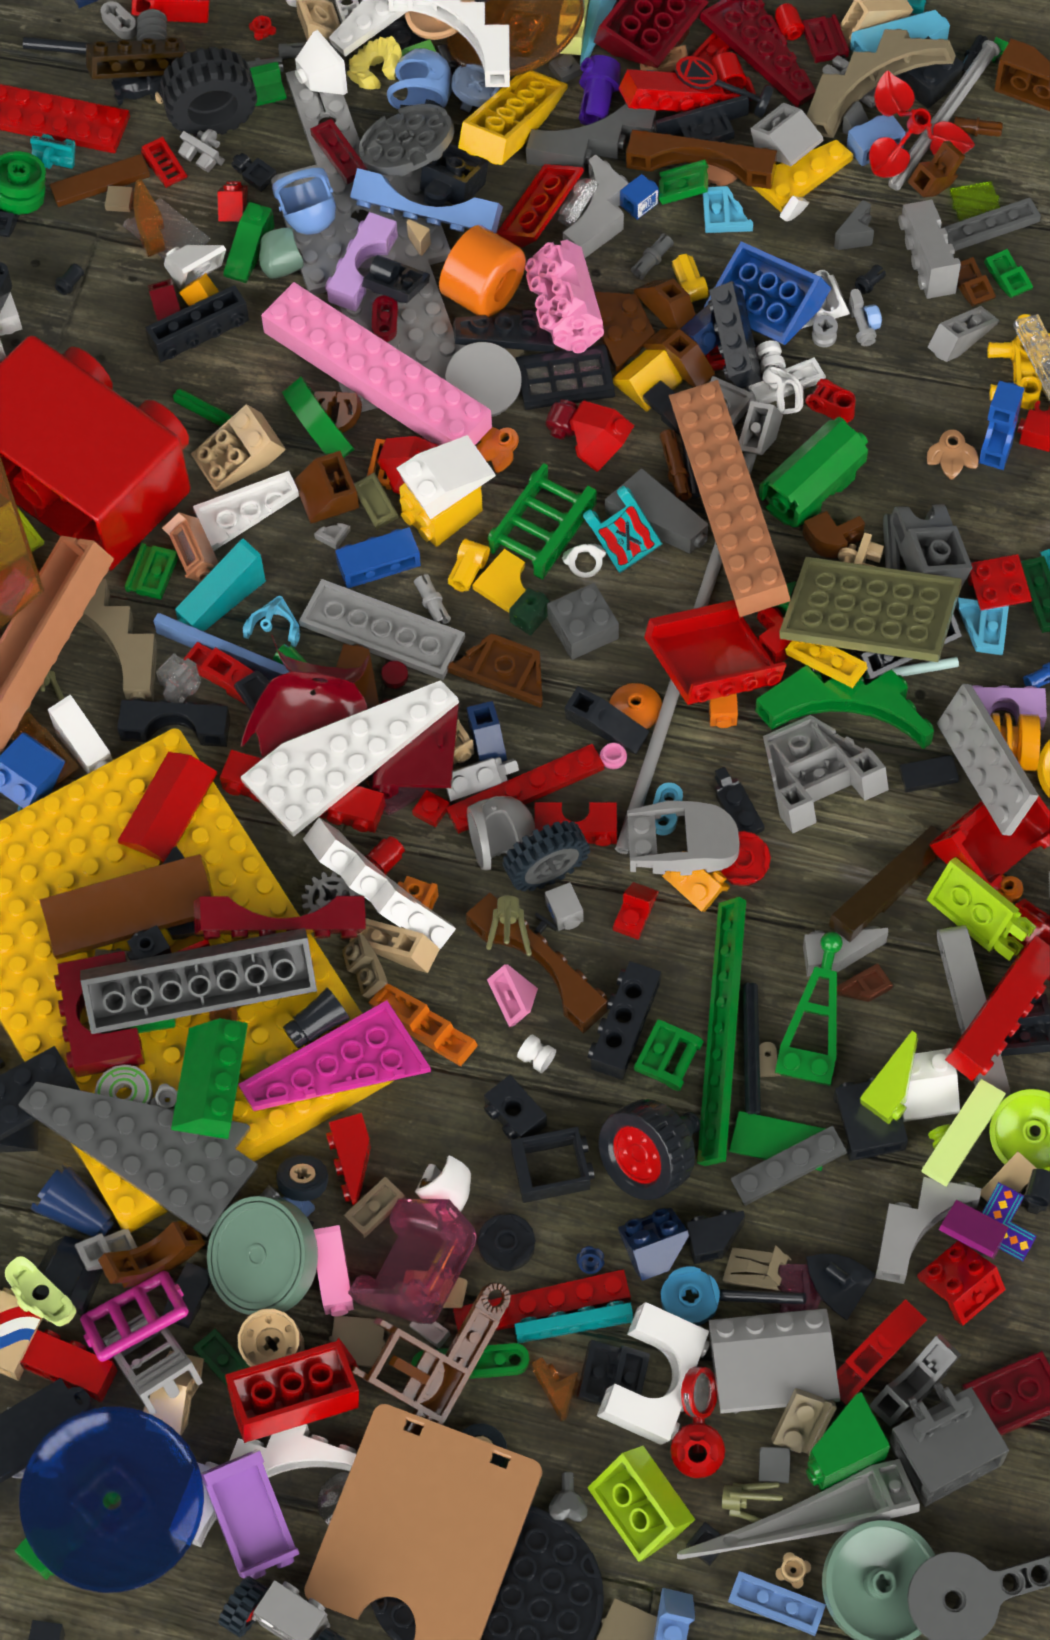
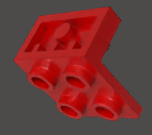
[917,1241,1006,1326]

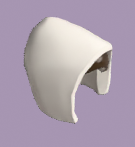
[415,1155,471,1220]

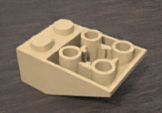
[191,404,286,492]

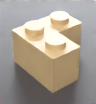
[143,1351,204,1439]

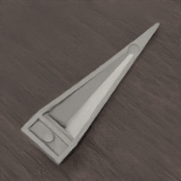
[677,1459,920,1559]

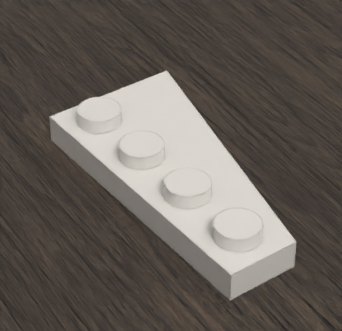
[193,471,299,551]

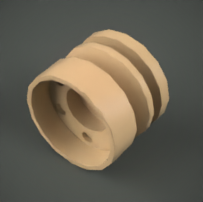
[238,1309,305,1367]

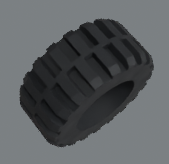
[160,47,257,137]

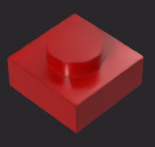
[412,790,450,828]

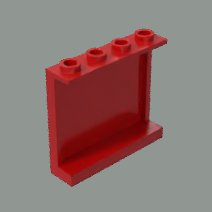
[644,600,787,705]

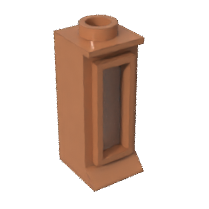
[162,513,219,582]

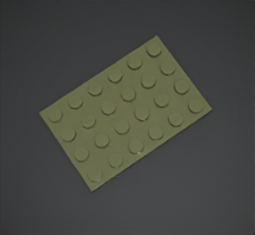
[780,557,962,662]

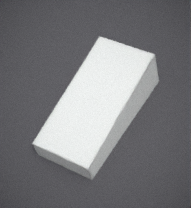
[409,1311,450,1349]

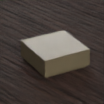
[105,186,133,212]

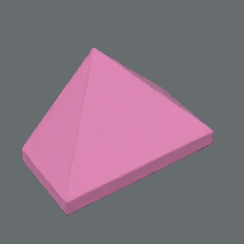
[487,964,538,1027]

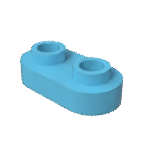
[653,783,683,835]

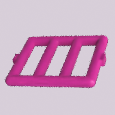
[80,1271,189,1362]

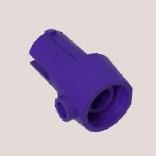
[579,55,621,125]

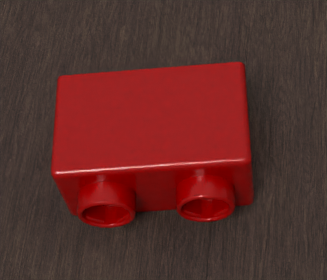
[0,336,191,571]

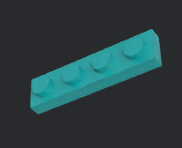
[515,1301,633,1344]

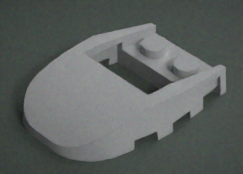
[627,801,739,876]

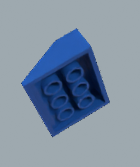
[704,241,832,345]

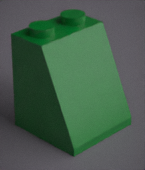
[806,1392,890,1492]

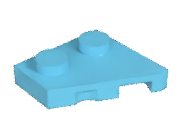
[703,186,753,233]
[957,598,1009,655]

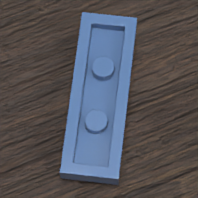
[728,1571,826,1636]

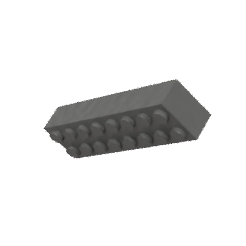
[80,928,317,1034]

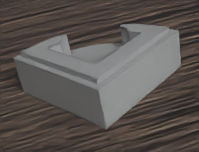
[314,523,351,550]

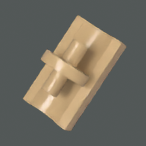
[838,533,884,567]

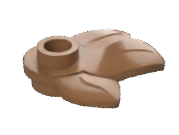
[927,430,978,480]

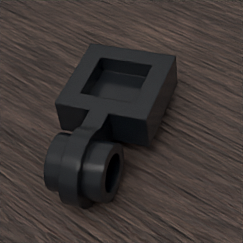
[231,153,277,192]

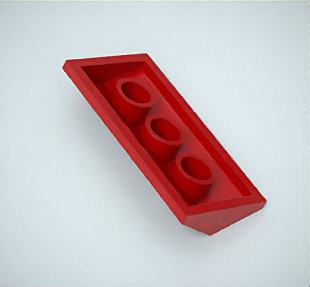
[496,164,584,248]
[117,751,217,862]

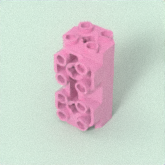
[525,240,604,353]

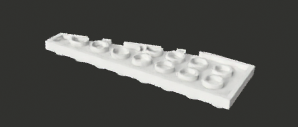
[240,680,459,837]

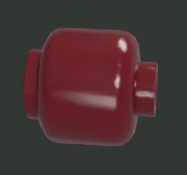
[545,400,578,440]

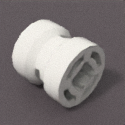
[756,341,786,374]
[517,1034,556,1073]

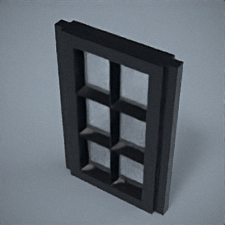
[516,345,615,410]

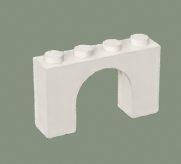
[597,1302,709,1445]

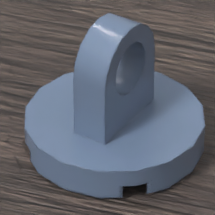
[451,64,499,113]

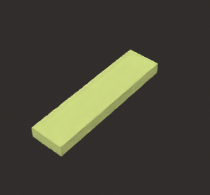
[922,1079,1006,1187]

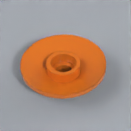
[609,683,662,729]

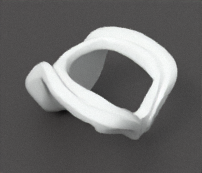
[762,366,804,414]

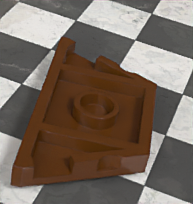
[594,291,655,372]
[447,633,543,708]

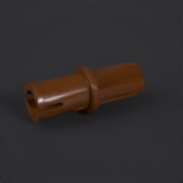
[954,116,1003,137]

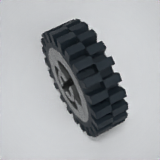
[502,821,590,891]

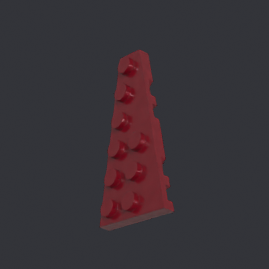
[699,0,816,108]

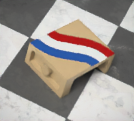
[0,1288,48,1381]

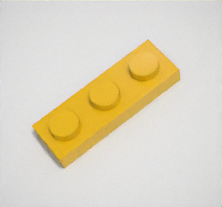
[785,641,867,688]

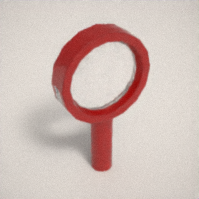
[681,1366,717,1453]

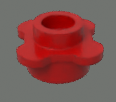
[249,15,276,40]

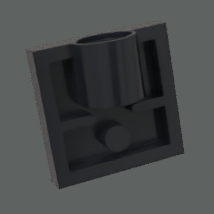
[362,255,430,304]

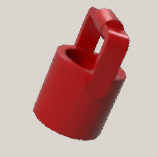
[710,52,756,102]

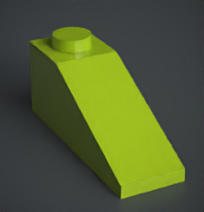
[860,1031,918,1124]

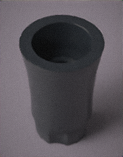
[282,987,350,1048]

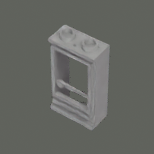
[102,1307,203,1416]

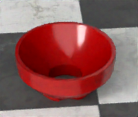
[670,1422,725,1478]

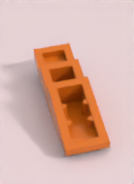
[369,983,478,1066]

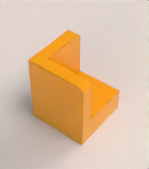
[179,273,219,306]

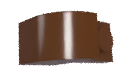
[908,141,965,198]
[803,511,865,558]

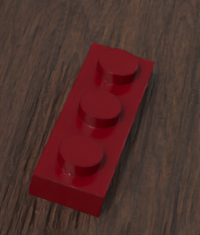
[310,119,368,185]

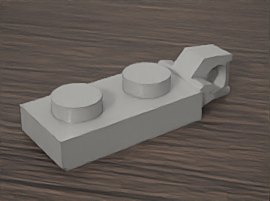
[446,757,519,801]

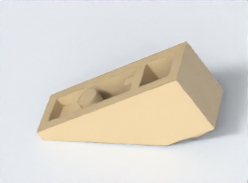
[349,918,440,973]

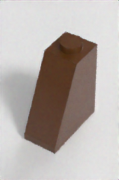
[336,644,379,709]

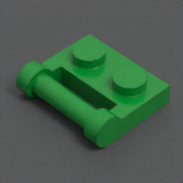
[634,1019,704,1091]

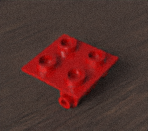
[968,554,1032,611]

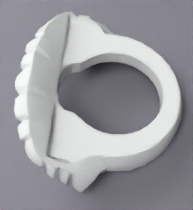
[562,544,606,578]

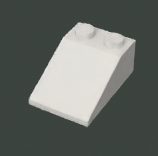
[397,435,496,520]

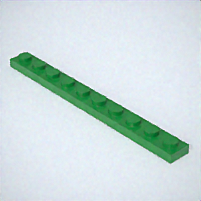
[697,897,746,1166]

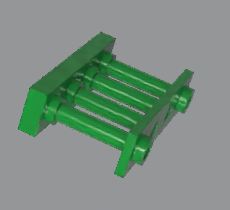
[488,463,597,580]

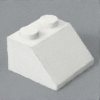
[902,1048,960,1122]

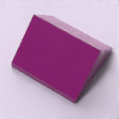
[939,1200,1009,1259]

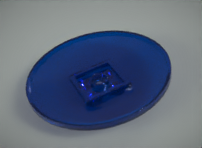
[19,1407,204,1593]

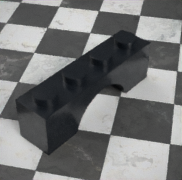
[117,698,231,747]

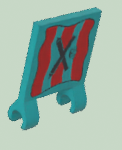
[583,486,663,573]

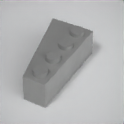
[899,199,961,299]

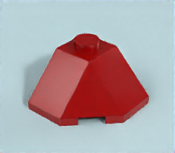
[570,401,635,472]
[377,436,439,494]

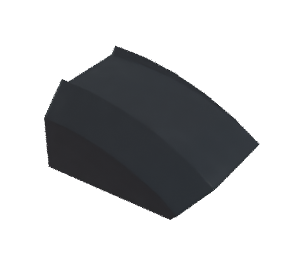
[32,1236,103,1315]

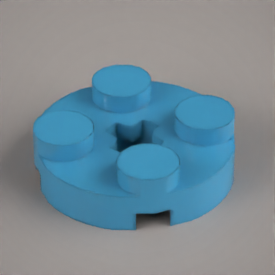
[661,1267,720,1326]

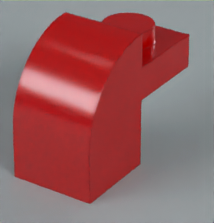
[757,607,792,664]

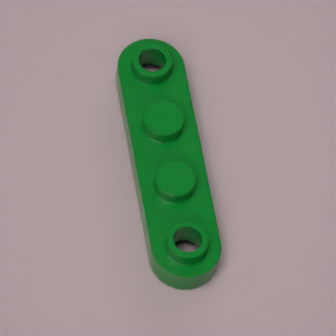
[411,1343,530,1379]

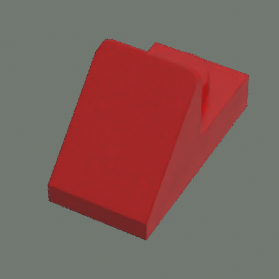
[613,882,659,940]

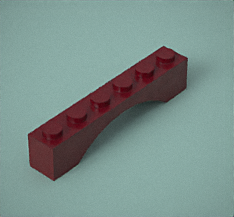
[194,896,366,939]

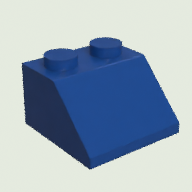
[0,733,65,808]

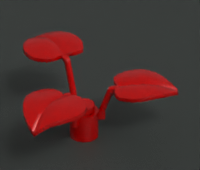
[869,71,975,178]

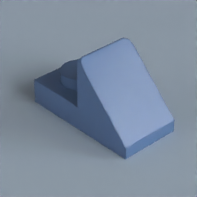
[654,1588,695,1640]

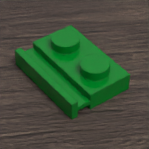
[659,159,709,205]
[124,543,179,600]

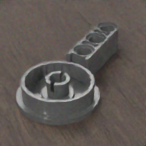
[907,1552,1050,1640]

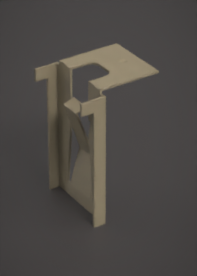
[722,1245,791,1292]

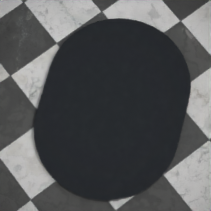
[370,1505,604,1640]

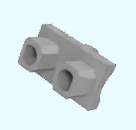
[178,129,225,173]

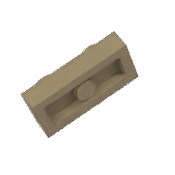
[343,1177,406,1238]

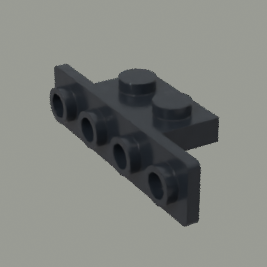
[656,95,749,142]

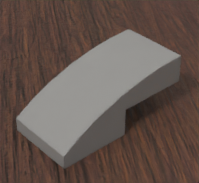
[75,1229,137,1271]

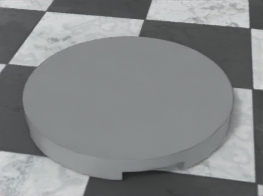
[445,342,521,417]

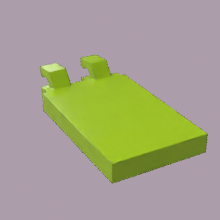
[926,857,1036,961]

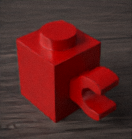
[1017,401,1050,452]

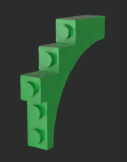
[755,665,934,749]

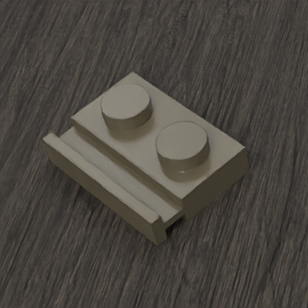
[771,1388,837,1456]

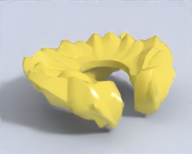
[347,36,402,90]

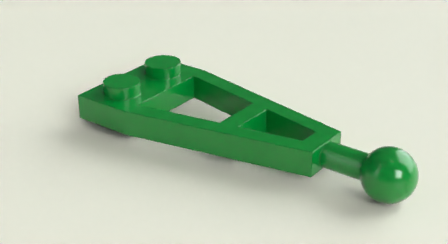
[775,932,843,1086]

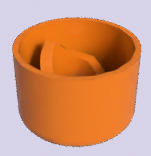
[439,225,526,318]

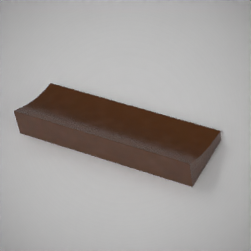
[39,854,214,959]

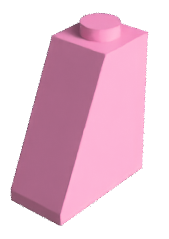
[314,1225,354,1317]

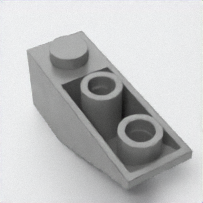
[803,926,888,977]

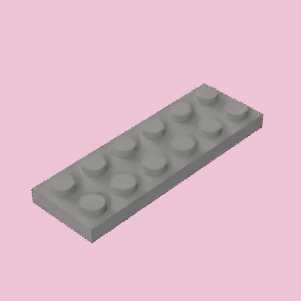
[299,579,465,680]
[937,684,1039,836]

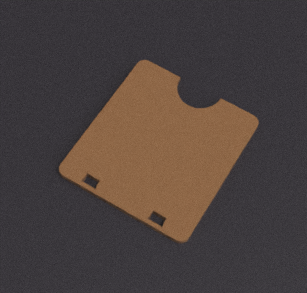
[304,1404,542,1640]

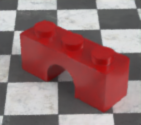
[535,802,617,846]

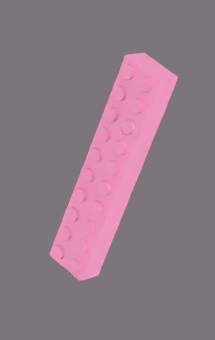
[261,282,492,446]

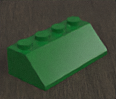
[171,1018,248,1139]

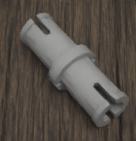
[414,574,451,625]

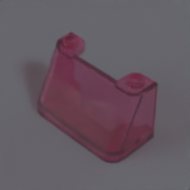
[348,1199,476,1324]

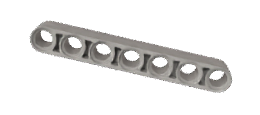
[937,925,1011,1100]

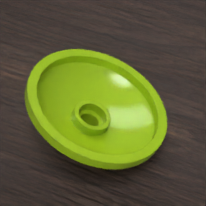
[989,1089,1050,1171]

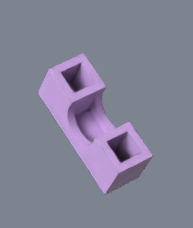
[972,685,1047,730]

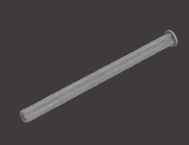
[888,40,1000,191]

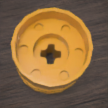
[990,713,1041,771]

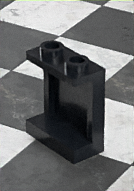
[833,1077,908,1161]

